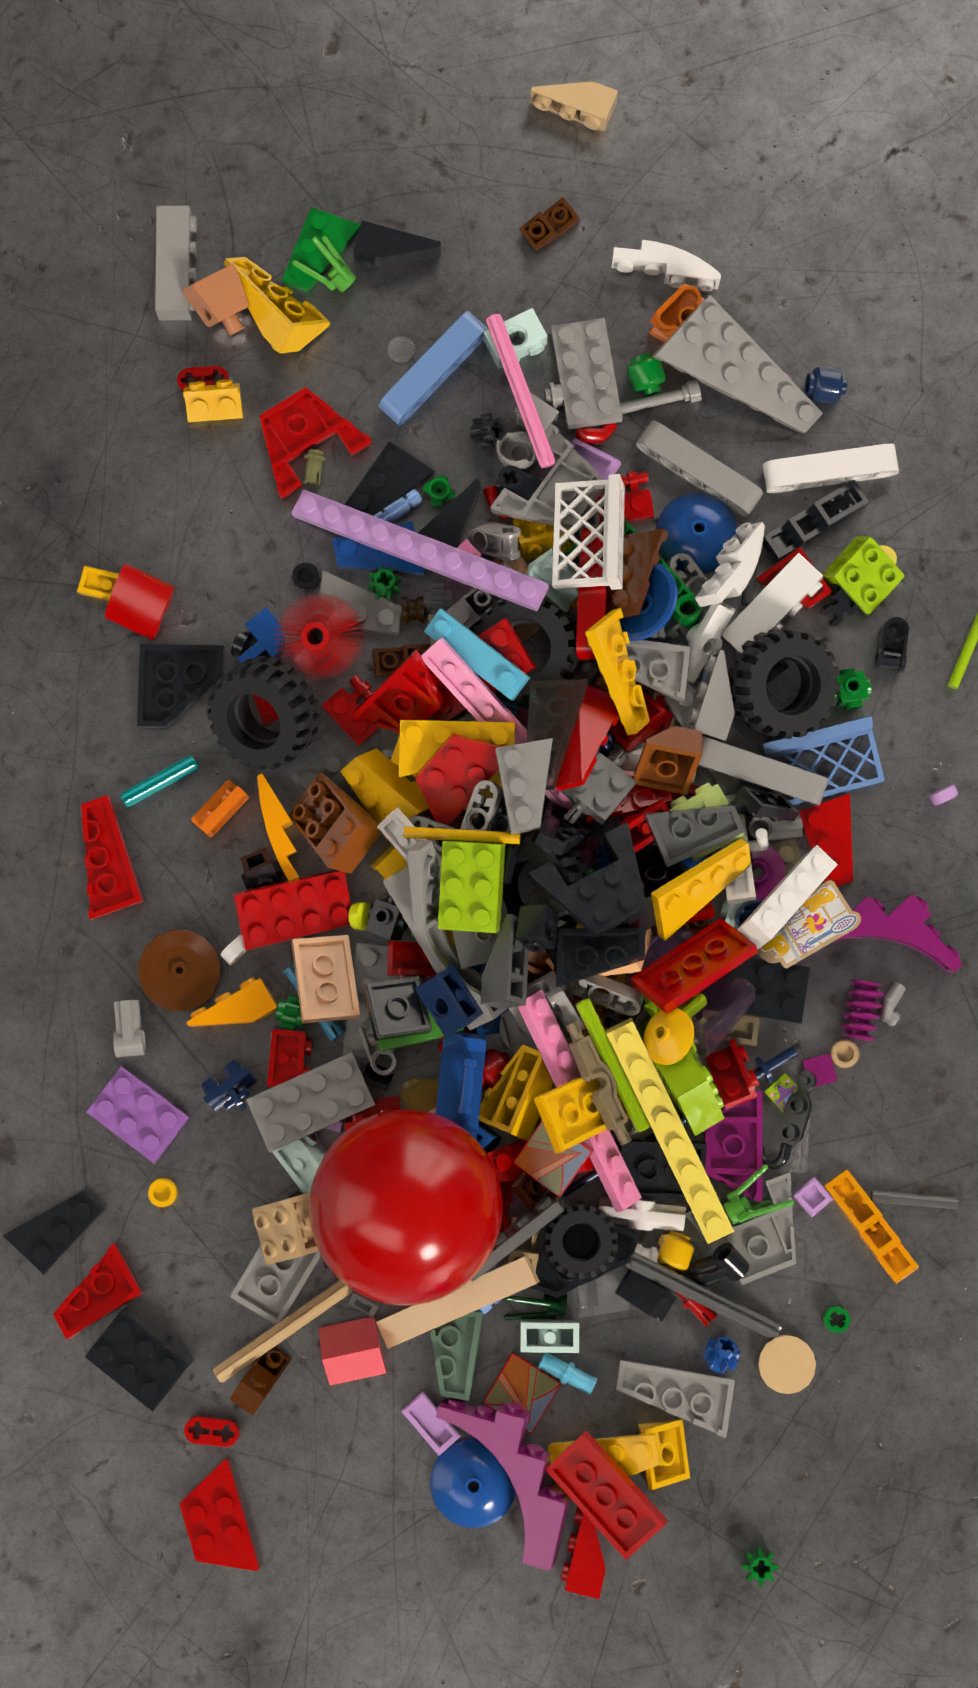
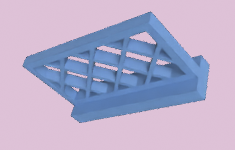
[758,716,885,805]

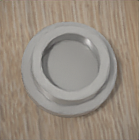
[544,382,563,410]

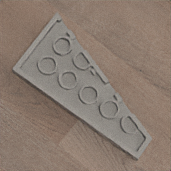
[652,295,823,434]

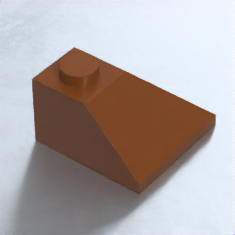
[633,726,702,795]

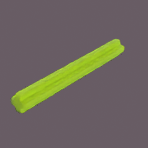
[576,998,650,1132]

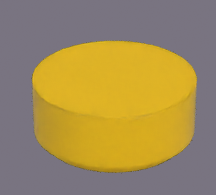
[148,1178,178,1207]

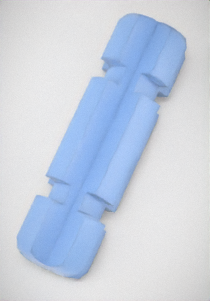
[374,489,422,523]

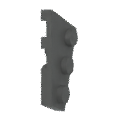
[644,804,745,867]

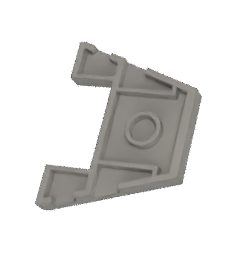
[490,424,604,529]
[686,1172,796,1285]

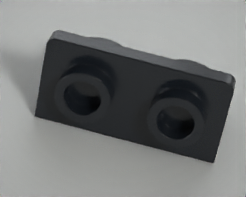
[732,786,800,821]

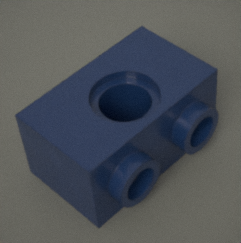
[415,964,483,1037]

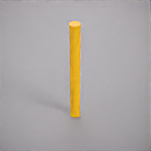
[404,826,521,844]

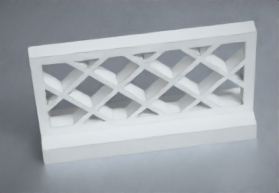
[552,474,625,590]

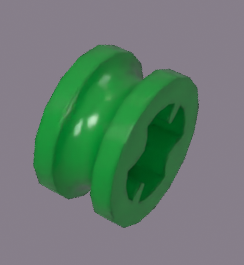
[823,1306,850,1333]

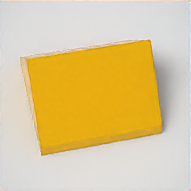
[638,1419,690,1490]

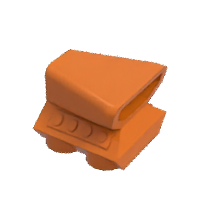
[648,284,704,342]

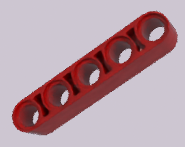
[576,527,610,660]

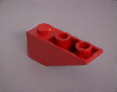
[560,1506,606,1599]

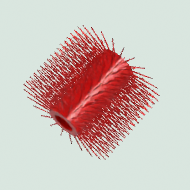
[274,593,367,679]

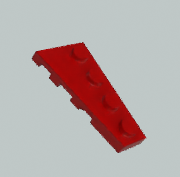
[81,795,144,920]

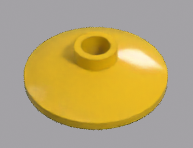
[643,1008,694,1065]

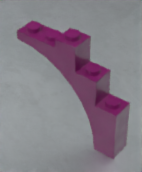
[831,894,963,974]
[436,1398,570,1571]

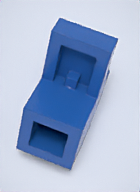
[237,607,285,664]

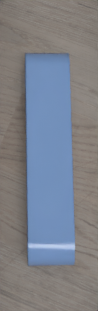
[378,311,488,425]

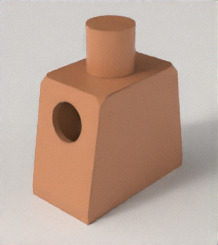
[182,263,248,336]

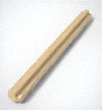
[213,1280,353,1383]

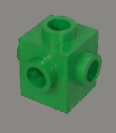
[835,668,872,710]

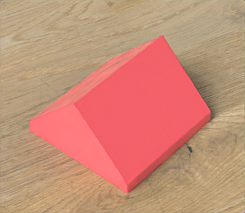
[318,1315,387,1385]

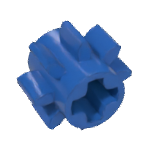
[703,1336,741,1374]

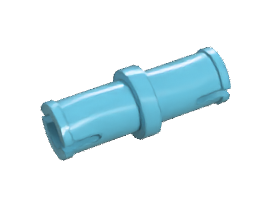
[538,1353,597,1395]

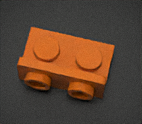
[191,780,249,839]

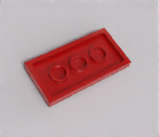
[427,618,536,721]
[232,870,351,951]
[631,918,758,1014]
[545,1430,668,1560]

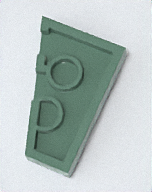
[430,1311,483,1401]

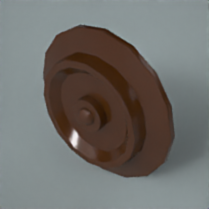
[138,930,220,1011]

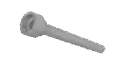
[620,379,702,414]

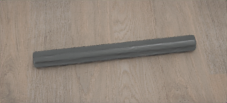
[626,1252,781,1339]

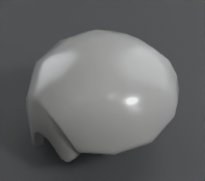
[496,431,537,471]

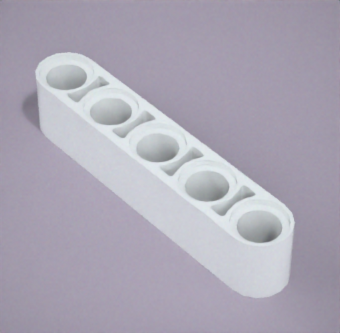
[762,444,899,493]

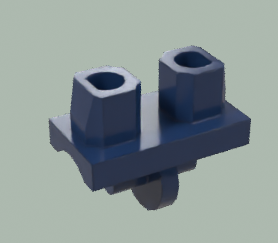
[202,1060,257,1112]

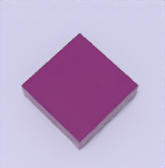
[801,1053,838,1087]

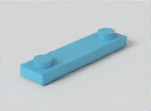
[424,609,530,700]

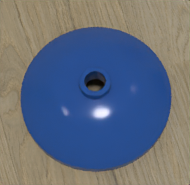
[656,493,738,575]
[619,563,678,641]
[430,1438,516,1528]

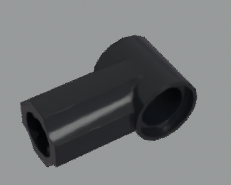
[688,1242,750,1286]

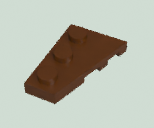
[609,528,668,617]

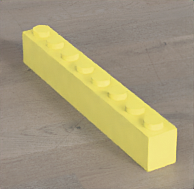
[606,1018,734,1244]

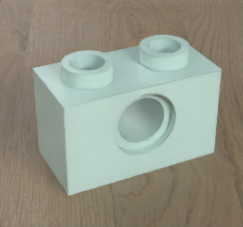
[484,308,547,369]
[520,1319,579,1353]

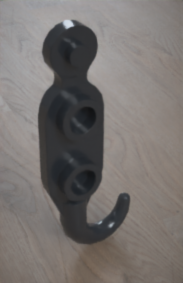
[762,1070,817,1170]

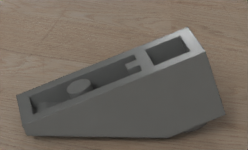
[480,914,529,1009]

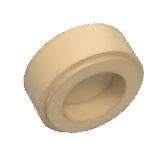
[829,1039,859,1068]

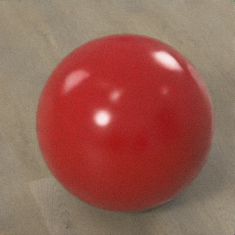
[309,1109,503,1305]

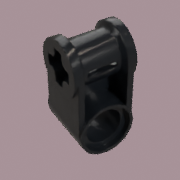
[496,466,542,501]
[874,617,909,673]

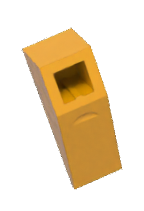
[186,977,278,1027]

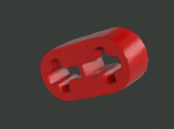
[177,366,230,393]
[184,1415,240,1447]

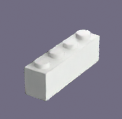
[721,553,823,653]
[737,845,838,949]

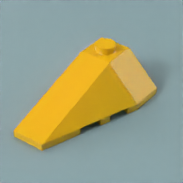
[224,257,330,353]

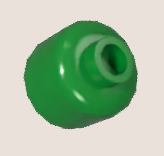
[627,352,666,395]

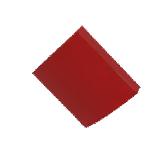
[104,563,175,641]

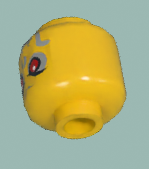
[656,1231,694,1272]

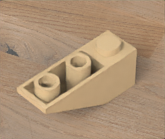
[530,81,618,131]

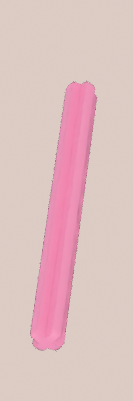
[486,314,555,468]

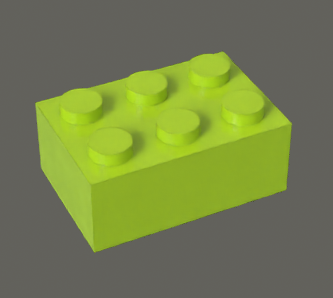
[438,840,505,933]
[653,1045,725,1136]

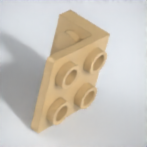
[252,1192,319,1265]

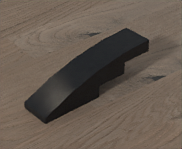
[762,480,869,562]

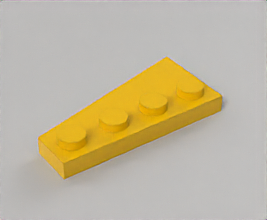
[585,608,650,735]
[399,720,515,778]
[651,838,751,941]
[548,1433,663,1499]

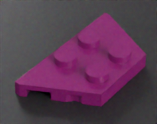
[704,1090,763,1202]

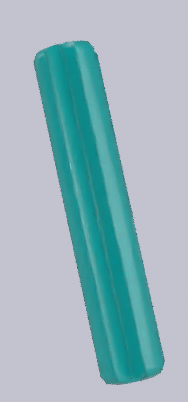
[120,756,198,807]

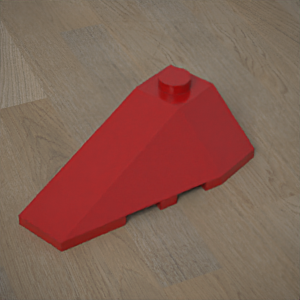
[553,684,619,791]

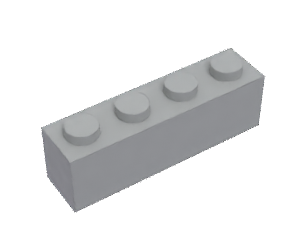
[155,206,197,321]

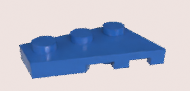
[332,521,425,576]

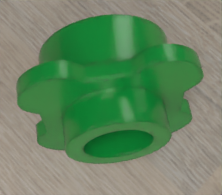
[423,475,456,507]

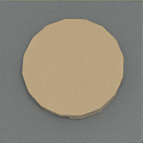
[757,1334,816,1394]

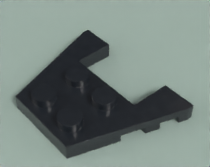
[528,822,647,938]

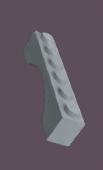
[382,866,507,1030]

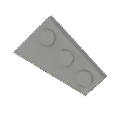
[625,640,690,703]

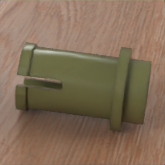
[303,449,326,486]

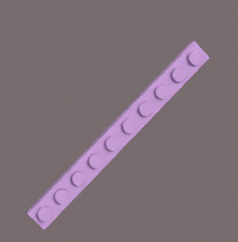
[291,489,549,612]

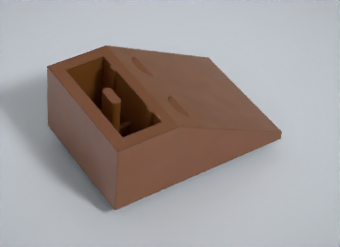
[288,772,382,874]

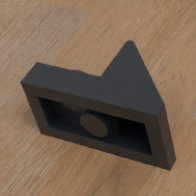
[614,1269,677,1322]

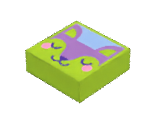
[763,1073,798,1113]

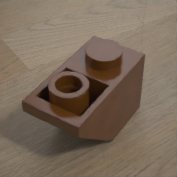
[229,1346,292,1416]

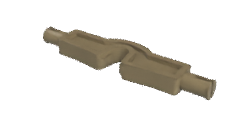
[566,1021,632,1145]

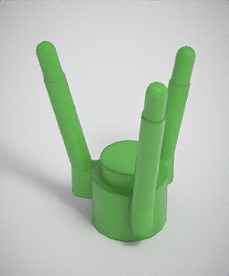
[292,236,356,292]
[723,1164,794,1224]

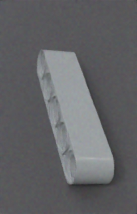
[636,420,763,517]
[698,736,829,806]

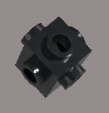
[240,847,284,890]
[365,895,408,940]

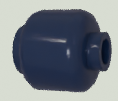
[805,366,847,404]

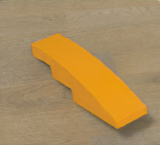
[257,773,300,881]
[824,1169,919,1285]

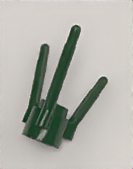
[503,1293,567,1320]

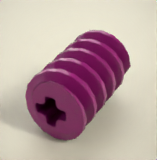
[840,979,885,1042]

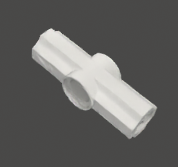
[686,602,735,684]
[598,1197,686,1232]

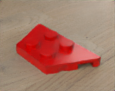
[352,650,444,734]
[415,733,508,826]
[179,1458,261,1571]

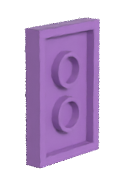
[87,1066,190,1163]

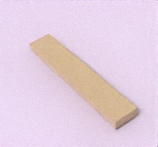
[376,1255,540,1349]

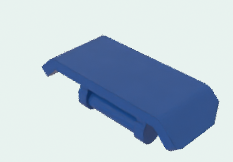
[436,1032,487,1140]

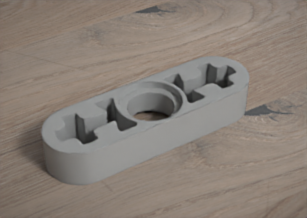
[562,974,643,1016]

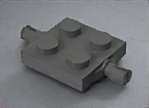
[560,749,637,825]

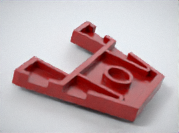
[259,387,372,499]

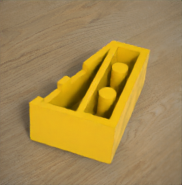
[340,748,430,840]
[479,1045,554,1141]

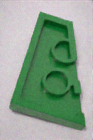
[282,207,361,293]

